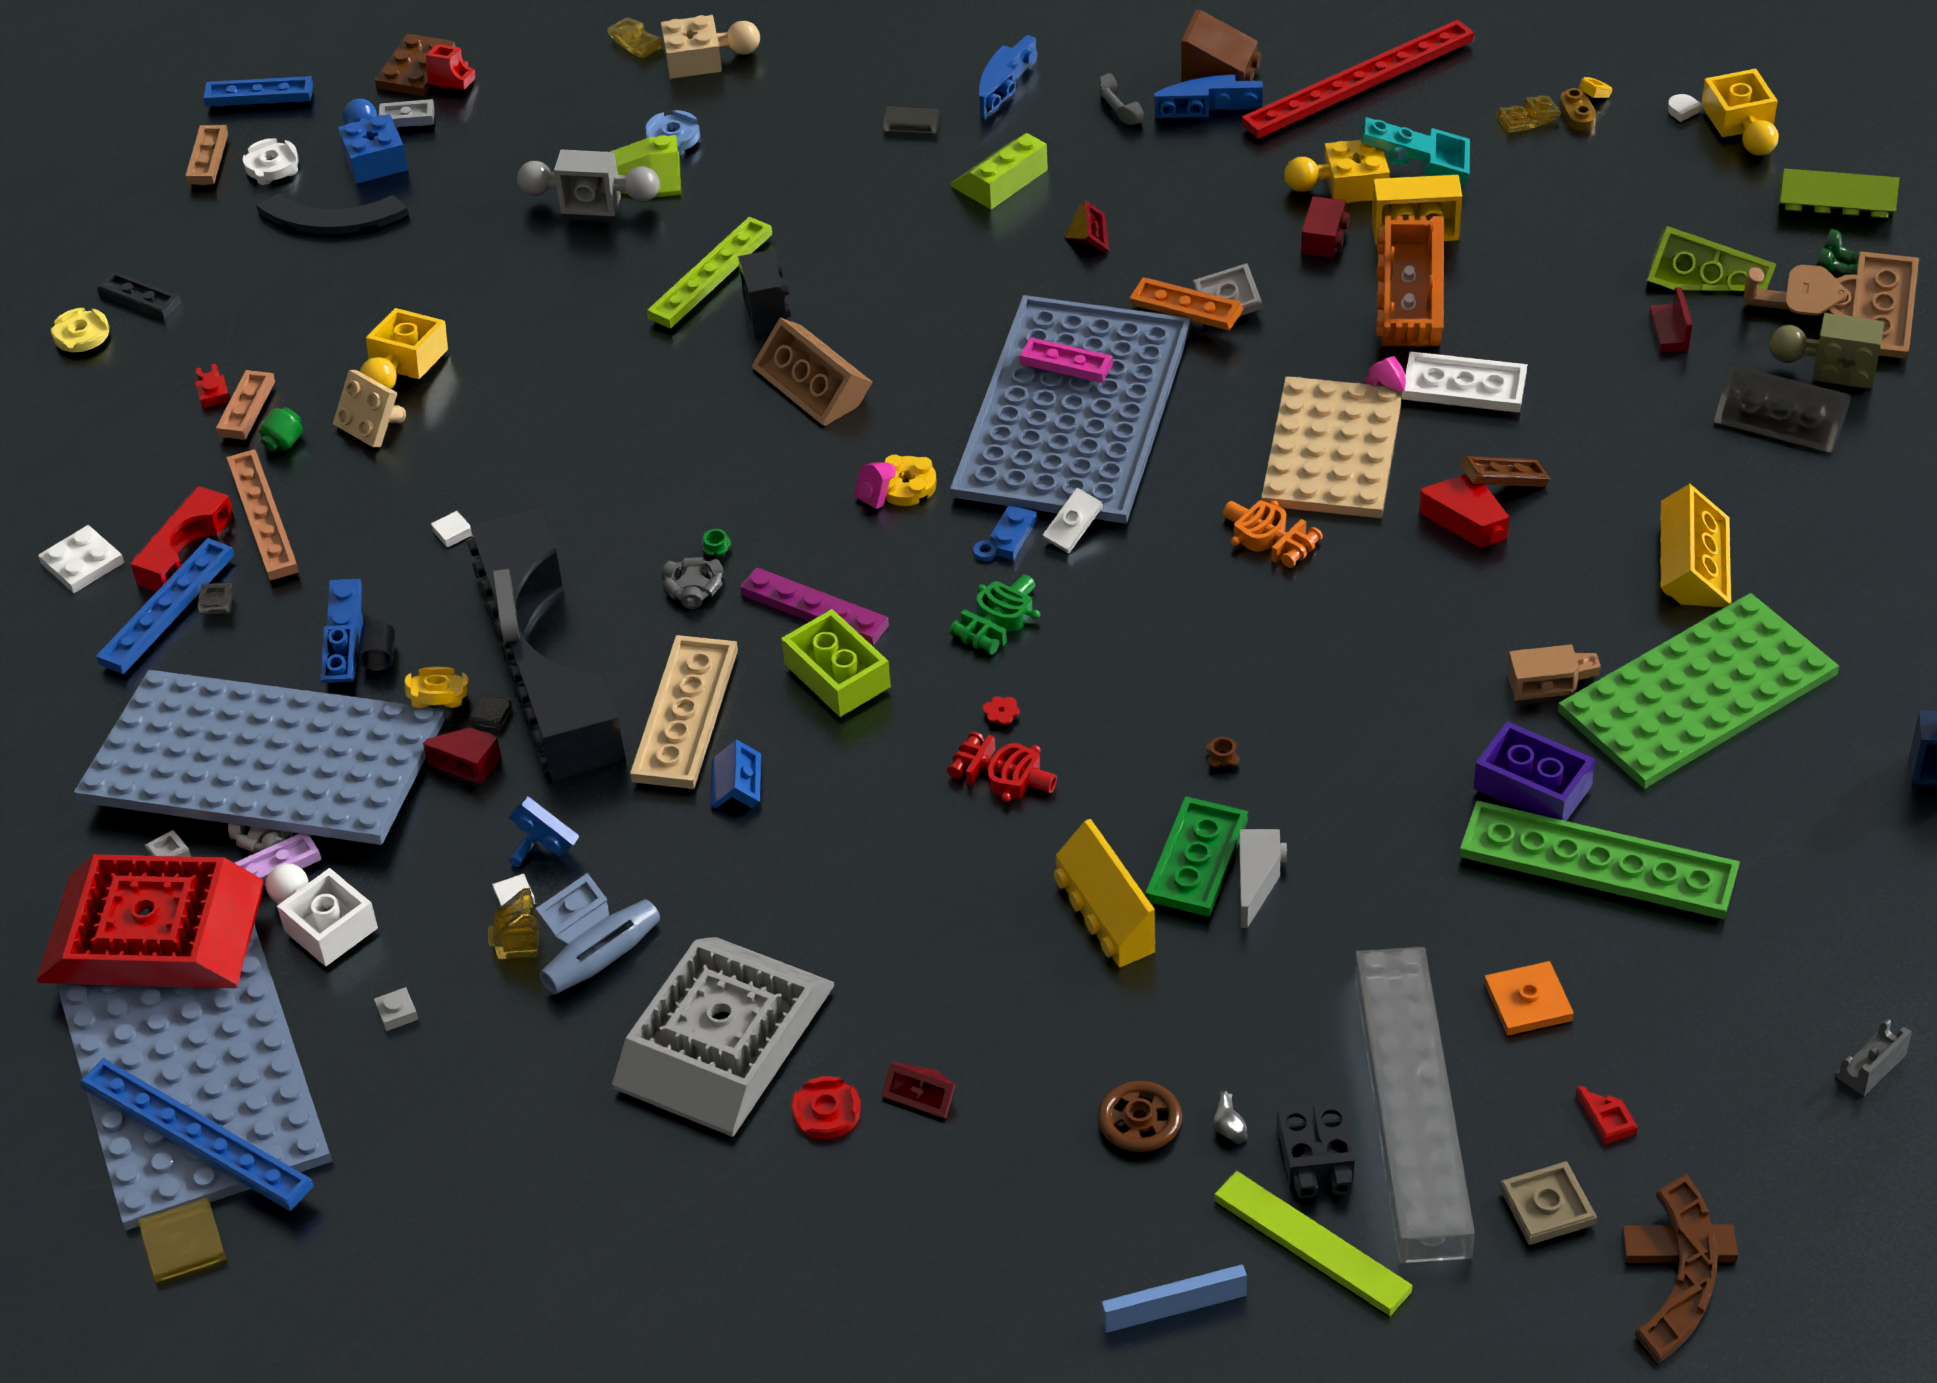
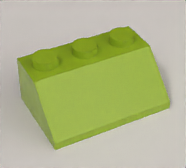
[951,133,1048,210]

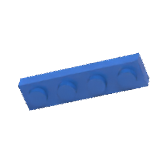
[203,76,313,107]

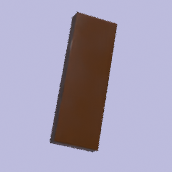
[1459,456,1550,487]
[1622,1224,1738,1263]

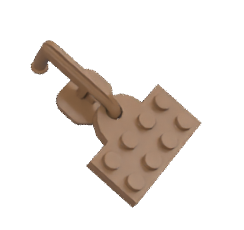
[1743,251,1919,359]

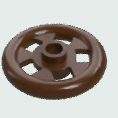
[1097,1081,1182,1152]

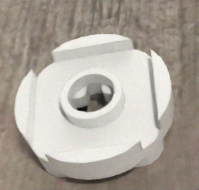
[243,139,299,185]

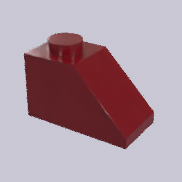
[423,727,502,785]

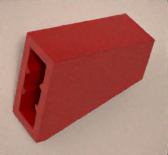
[1419,474,1509,548]

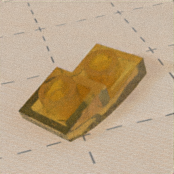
[1496,95,1561,132]

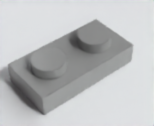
[379,99,434,128]

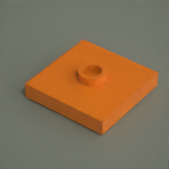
[1484,961,1574,1036]

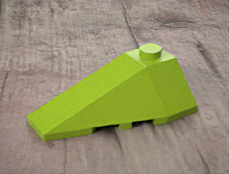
[610,135,681,197]
[1646,226,1776,291]

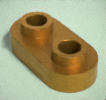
[1559,88,1596,131]

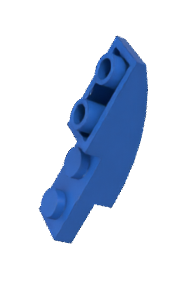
[979,35,1038,119]
[1154,75,1263,118]
[321,579,363,683]

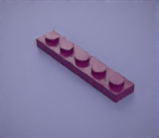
[740,567,889,646]

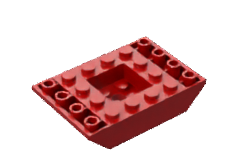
[37,854,265,988]

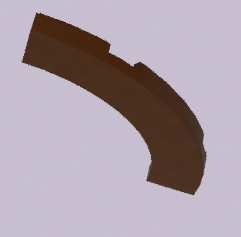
[1635,1174,1718,1364]

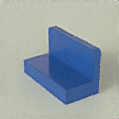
[710,739,761,809]

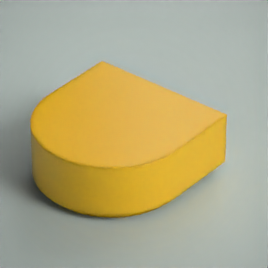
[1578,77,1612,98]

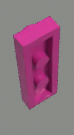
[1020,337,1113,383]

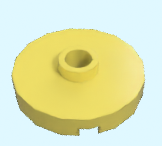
[51,308,109,352]

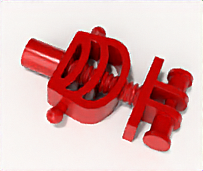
[947,732,1057,802]

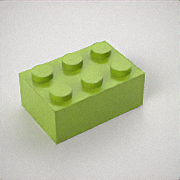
[781,609,891,717]

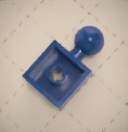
[338,98,408,184]

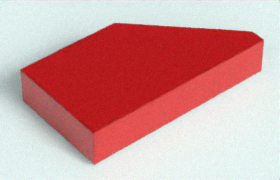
[1576,1086,1638,1145]

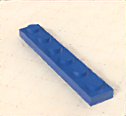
[96,538,234,674]

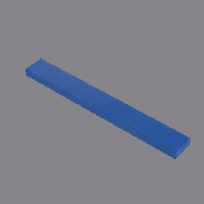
[79,1058,314,1211]

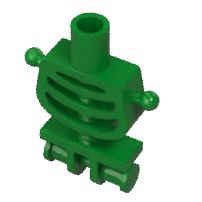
[949,574,1040,655]

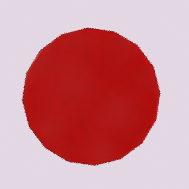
[791,1076,861,1140]

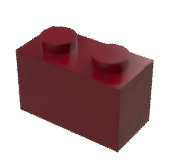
[1301,196,1350,258]

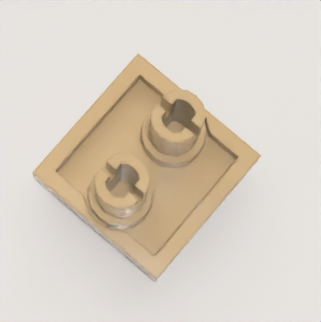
[333,370,406,447]

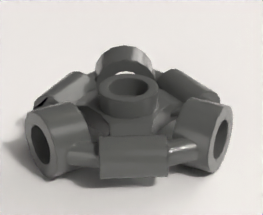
[661,557,725,609]

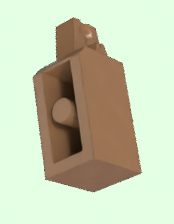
[1507,644,1601,701]

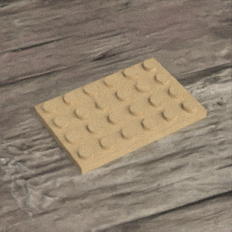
[1261,376,1402,518]

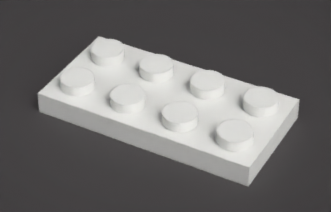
[1402,352,1527,412]

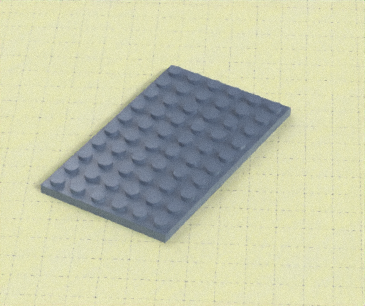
[950,295,1191,524]
[74,670,446,845]
[57,925,332,1231]

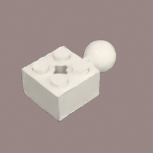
[266,863,378,966]

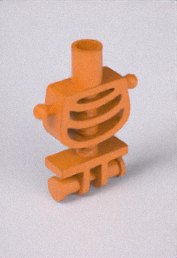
[1223,500,1323,568]

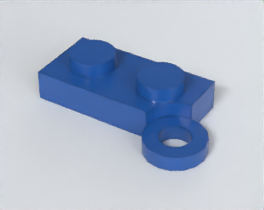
[973,505,1037,561]

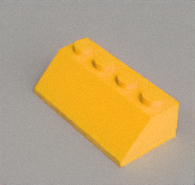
[1660,484,1731,607]
[1053,819,1155,968]

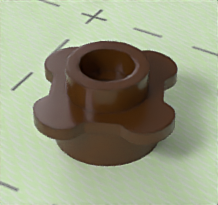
[1206,737,1240,768]

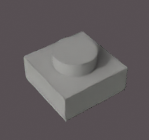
[374,987,418,1031]

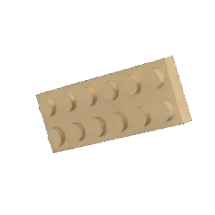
[630,635,738,789]

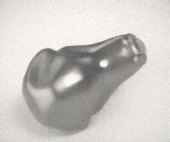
[1213,1091,1247,1144]

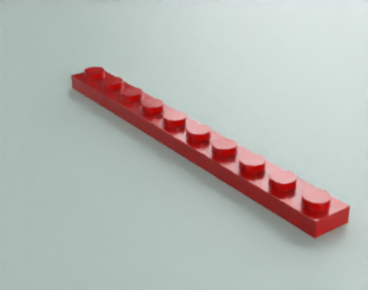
[1242,20,1474,139]

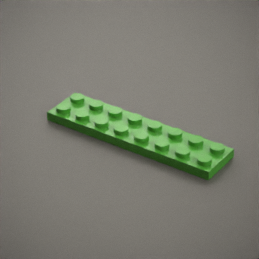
[1459,801,1740,920]

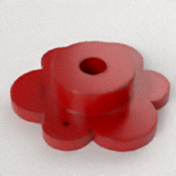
[983,696,1019,725]

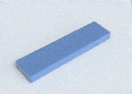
[1102,1265,1247,1333]

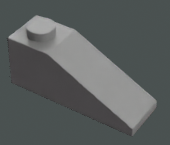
[1239,829,1287,928]

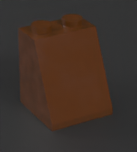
[1181,9,1261,83]

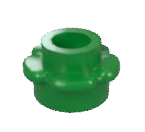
[701,529,731,557]

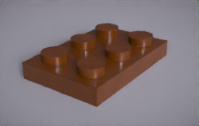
[375,34,455,96]

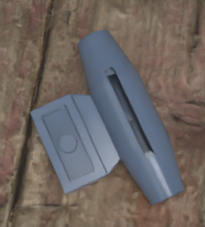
[532,873,660,994]

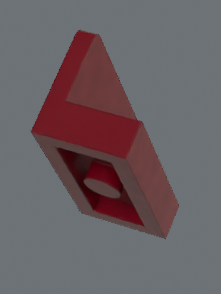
[1649,287,1692,353]

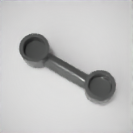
[1099,73,1144,125]

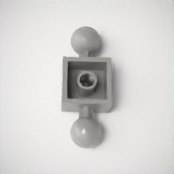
[517,149,660,216]

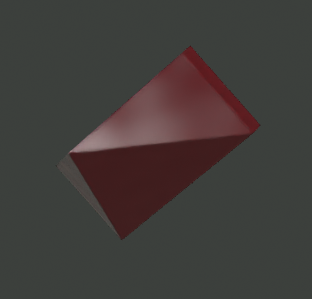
[1064,200,1109,253]
[881,1062,956,1118]

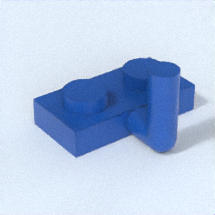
[508,796,579,867]

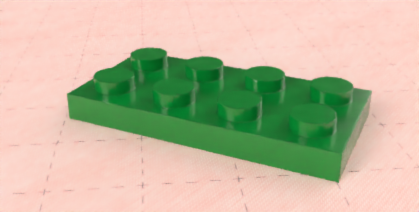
[1146,796,1248,917]

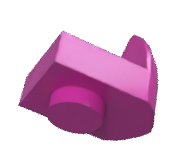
[1363,356,1406,392]
[854,462,896,509]

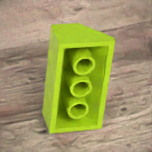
[1779,168,1900,219]

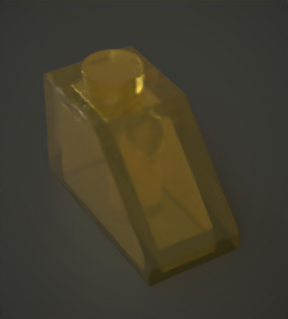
[488,888,539,959]

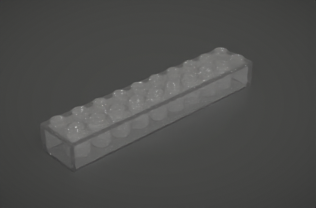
[1355,947,1475,1263]

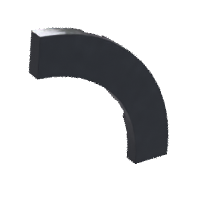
[256,193,409,234]

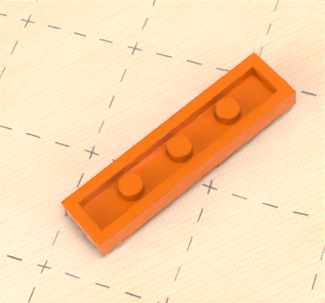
[1130,277,1243,331]

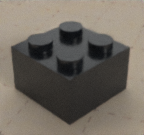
[738,250,791,336]

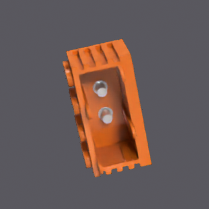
[1376,216,1444,347]

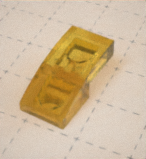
[607,17,663,58]

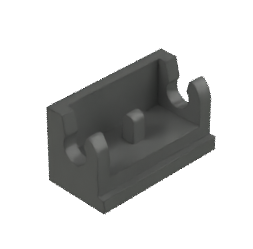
[1835,1019,1912,1096]

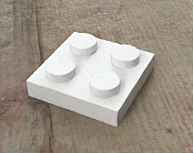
[38,525,124,593]

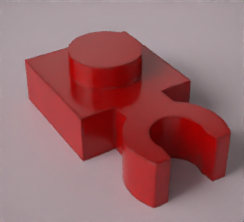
[195,364,230,408]

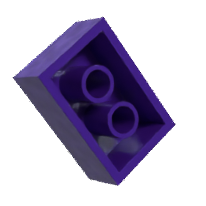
[1473,721,1595,821]

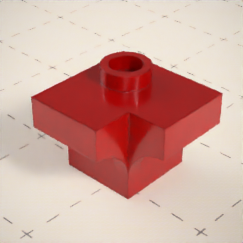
[426,44,475,90]

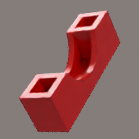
[130,486,234,592]

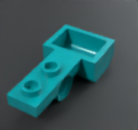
[1361,117,1470,186]

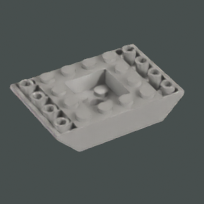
[612,937,834,1137]

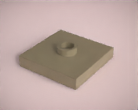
[1499,1161,1597,1245]

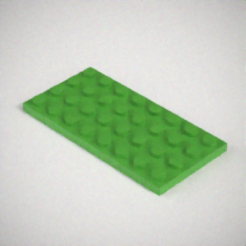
[1558,593,1839,789]

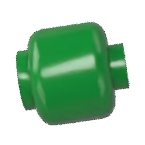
[258,407,303,451]

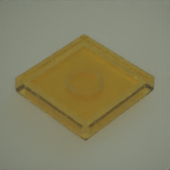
[138,1197,226,1282]

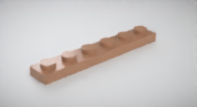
[227,449,299,581]

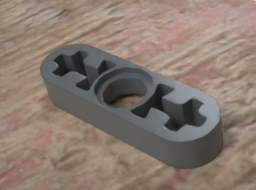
[493,568,520,643]

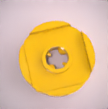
[885,455,937,506]
[405,667,469,708]

